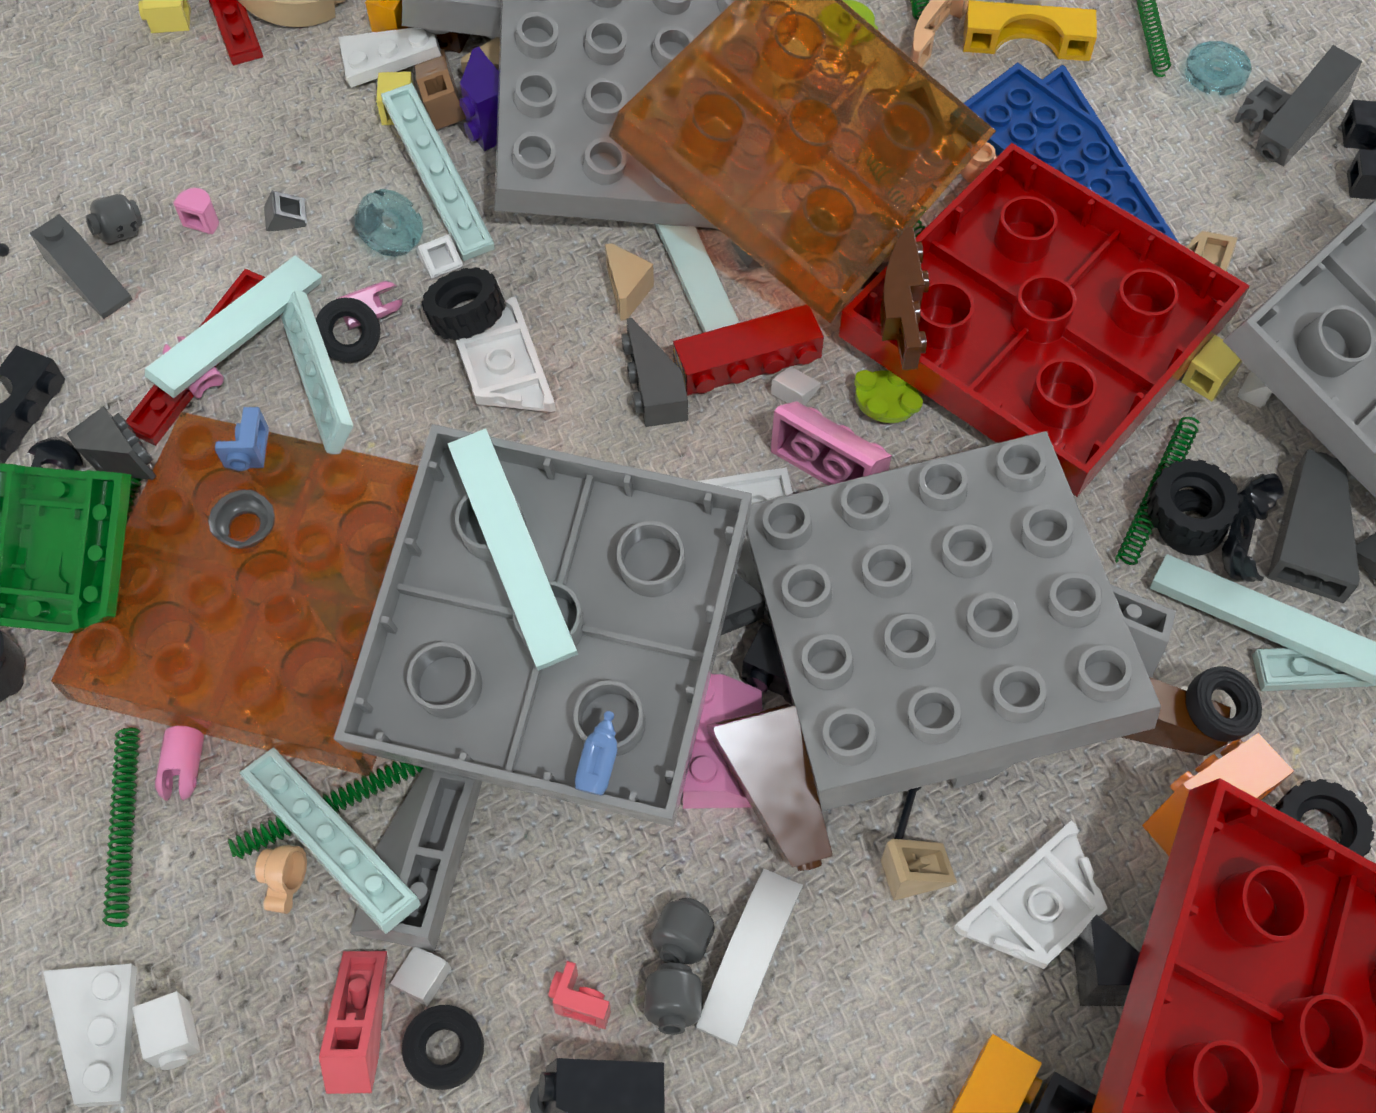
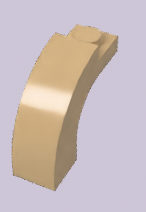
[238,0,345,27]

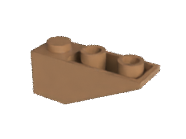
[415,49,466,130]

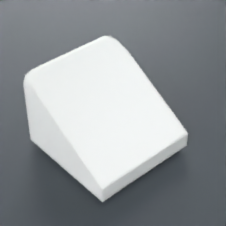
[416,234,463,279]
[771,366,821,406]
[1238,371,1272,408]
[390,947,452,1007]

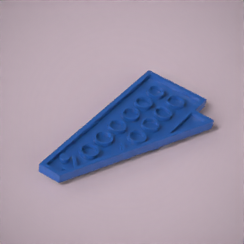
[951,62,1179,243]

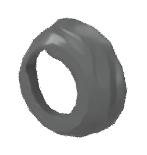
[208,490,275,549]

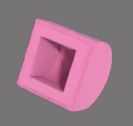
[173,188,219,234]

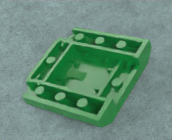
[0,463,132,633]

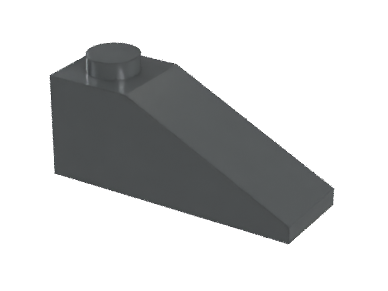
[30,214,133,319]

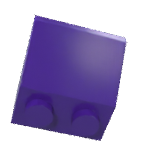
[459,46,499,151]

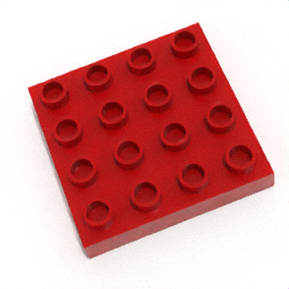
[839,143,1250,497]
[1092,778,1376,1113]

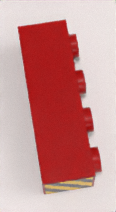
[673,304,824,396]

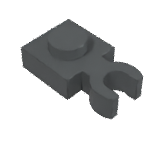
[1234,79,1291,132]

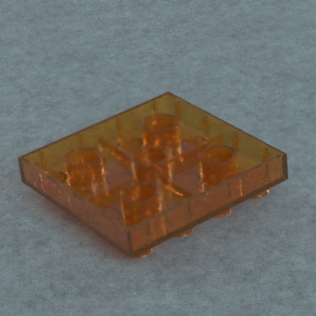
[609,0,996,324]
[51,412,419,776]

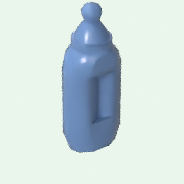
[575,711,618,796]

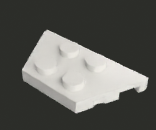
[456,296,556,412]
[954,820,1108,969]

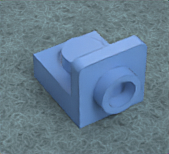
[215,407,269,471]

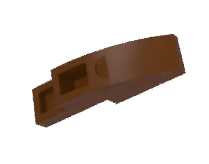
[880,227,929,370]

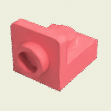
[548,961,611,1029]

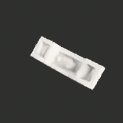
[696,869,803,1047]

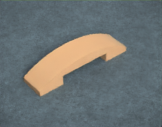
[909,0,975,76]

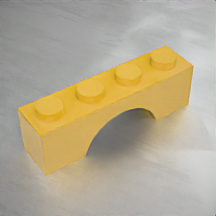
[963,0,1097,61]

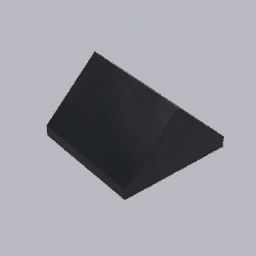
[1073,914,1140,1006]

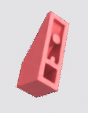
[319,951,388,1094]

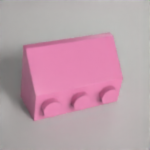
[771,401,892,485]
[683,674,762,809]

